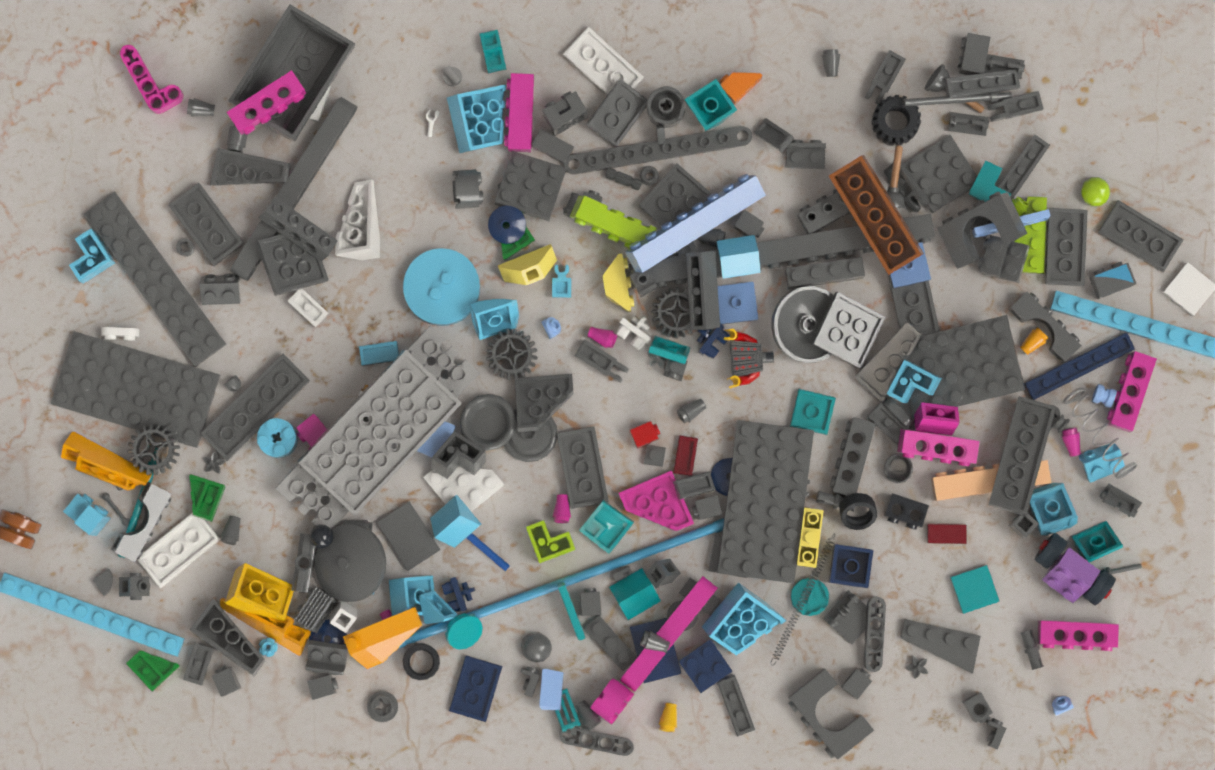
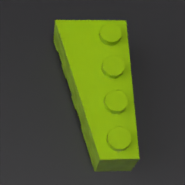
[570,195,657,249]

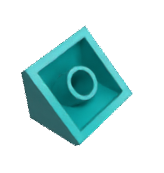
[684,79,737,131]
[1072,521,1123,563]
[609,568,661,620]

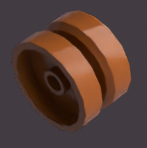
[0,509,42,550]

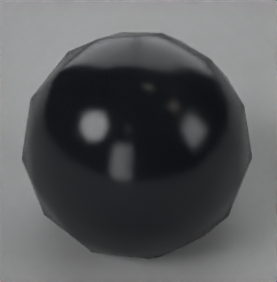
[309,524,334,549]

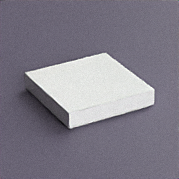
[1163,262,1215,316]

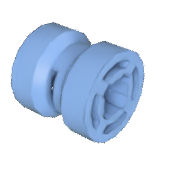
[1092,384,1117,408]

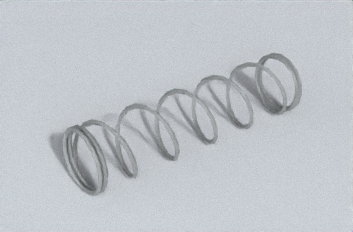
[1064,388,1137,479]

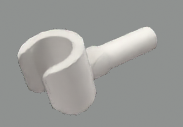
[426,109,439,137]

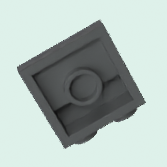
[978,235,1030,283]

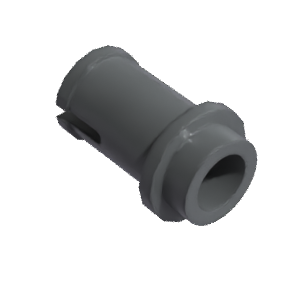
[563,192,581,218]

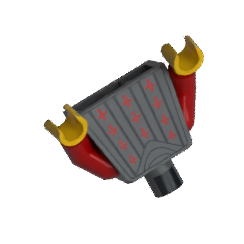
[724,329,774,389]

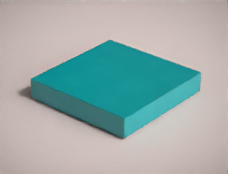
[649,336,691,364]
[790,389,836,435]
[950,565,1000,614]

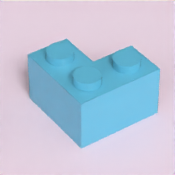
[69,229,115,284]
[887,360,942,403]
[63,494,111,536]

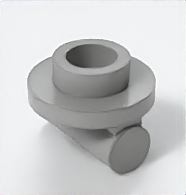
[443,66,462,86]

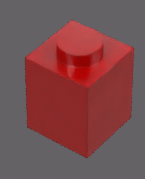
[630,421,661,449]

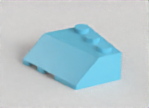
[447,84,506,153]
[702,582,787,656]

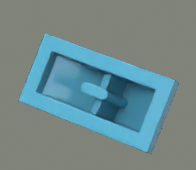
[419,591,458,624]

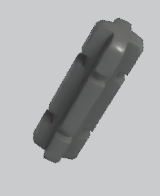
[605,168,642,190]

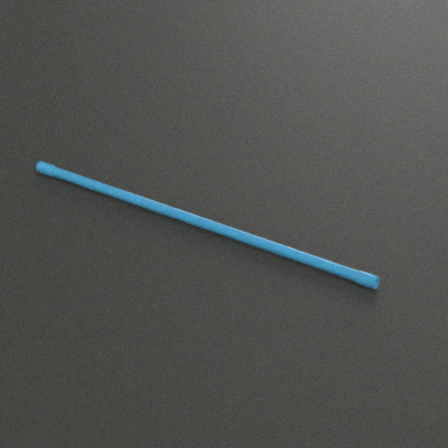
[397,518,724,650]

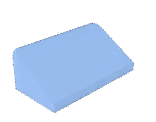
[539,669,564,710]

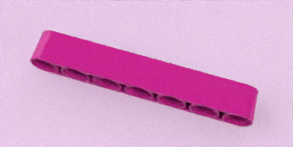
[620,576,718,692]

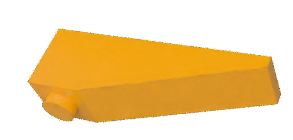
[343,607,422,669]

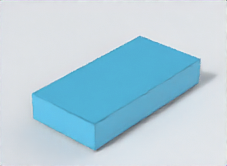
[359,341,399,366]

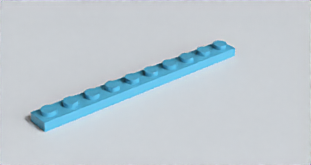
[1050,290,1215,359]
[0,573,185,657]

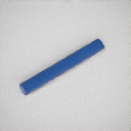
[467,533,510,571]

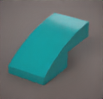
[480,30,507,74]

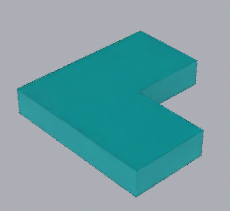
[968,160,1011,202]

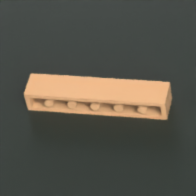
[931,460,1051,501]

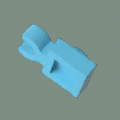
[552,265,571,298]

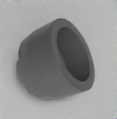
[224,375,241,392]

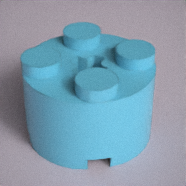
[257,418,298,458]

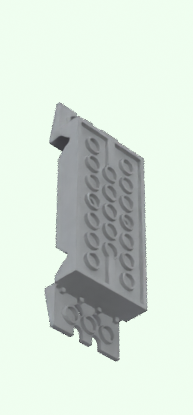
[276,326,480,530]

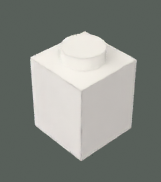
[330,601,357,633]

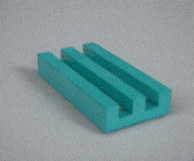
[555,688,581,732]

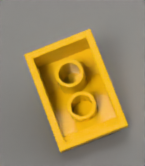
[225,563,294,621]

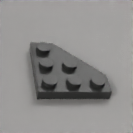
[515,374,574,432]

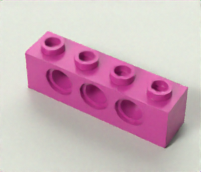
[227,70,306,135]
[1107,351,1157,433]
[897,429,980,467]
[1037,620,1119,651]

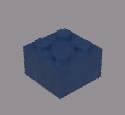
[828,544,874,589]
[678,639,732,693]

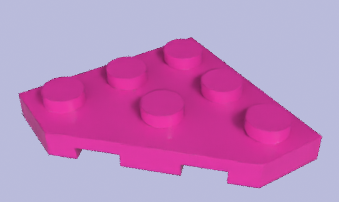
[619,470,694,531]

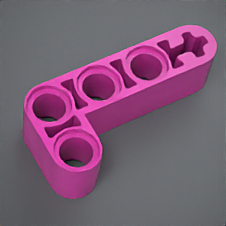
[120,45,184,114]

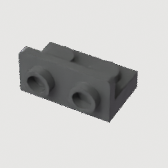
[786,140,826,169]
[305,640,348,675]

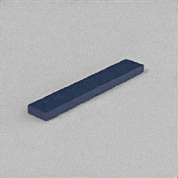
[1024,332,1135,400]

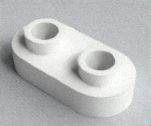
[101,327,140,341]

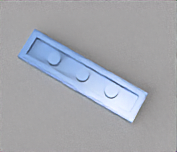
[972,209,1050,238]

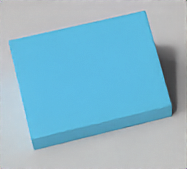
[716,235,761,279]
[430,495,481,548]

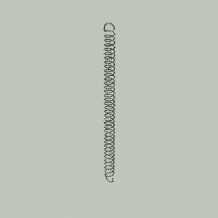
[771,533,835,666]

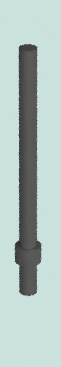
[902,92,1012,107]

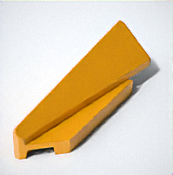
[61,432,152,491]
[220,598,311,656]

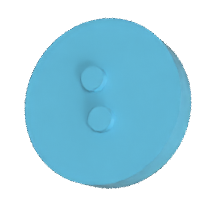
[403,248,480,326]

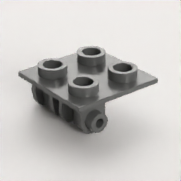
[823,590,877,644]

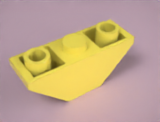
[498,244,557,285]
[603,253,634,312]
[797,508,824,568]

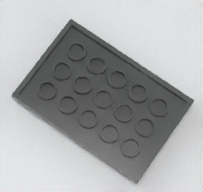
[907,315,1025,418]

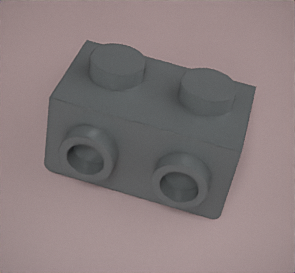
[200,273,241,305]

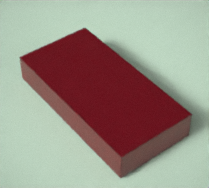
[673,435,698,476]
[927,524,967,544]

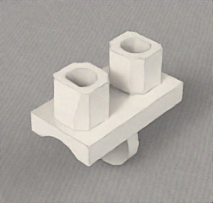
[616,316,651,350]

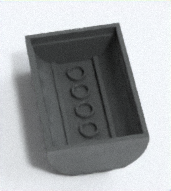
[228,4,355,142]

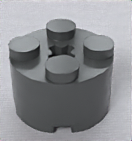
[647,86,685,128]
[452,169,483,209]

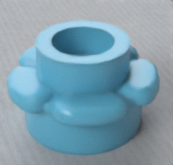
[259,638,278,657]

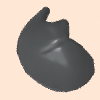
[884,453,913,484]
[521,632,552,663]

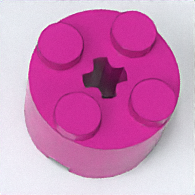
[590,678,634,725]

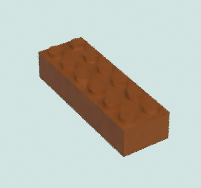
[829,155,924,275]

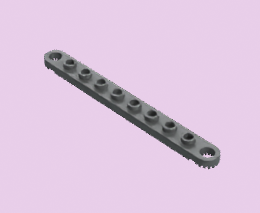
[564,126,752,175]

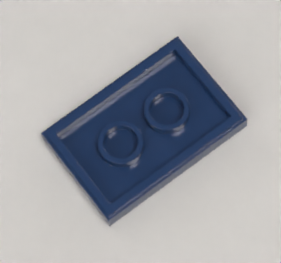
[630,618,681,683]
[449,655,503,722]

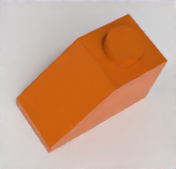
[719,72,763,105]

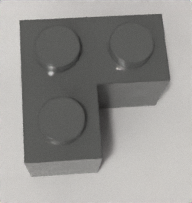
[431,431,486,479]

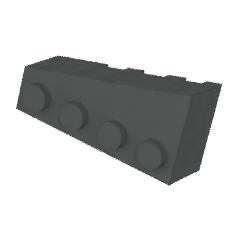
[190,598,266,676]

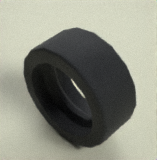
[839,493,877,530]
[403,644,440,680]

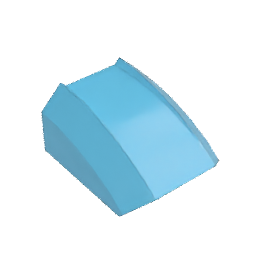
[469,299,519,340]
[1029,483,1078,536]

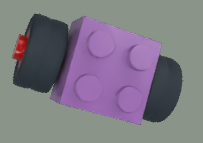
[1034,533,1116,606]

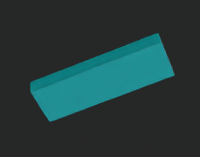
[557,582,586,641]

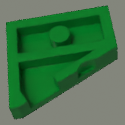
[189,474,226,522]
[126,650,180,692]

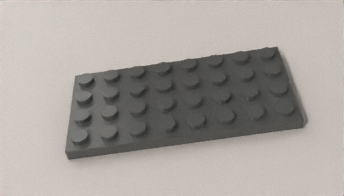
[51,331,220,448]
[717,420,814,584]

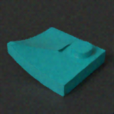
[579,500,634,554]

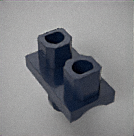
[697,324,730,359]
[441,577,476,612]

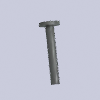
[1106,564,1142,575]

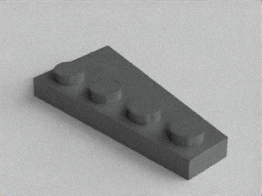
[210,148,290,186]
[855,321,922,403]
[901,619,981,674]

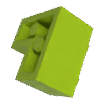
[526,520,576,564]

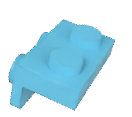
[1079,443,1125,483]

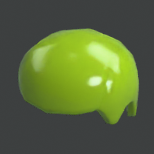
[1081,177,1110,206]

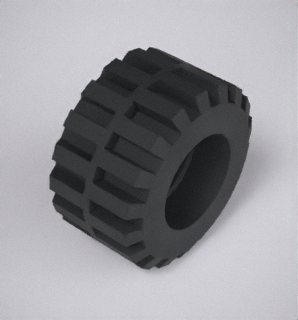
[871,95,921,146]

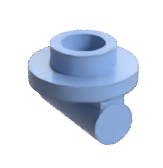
[541,317,561,339]
[1052,696,1074,716]

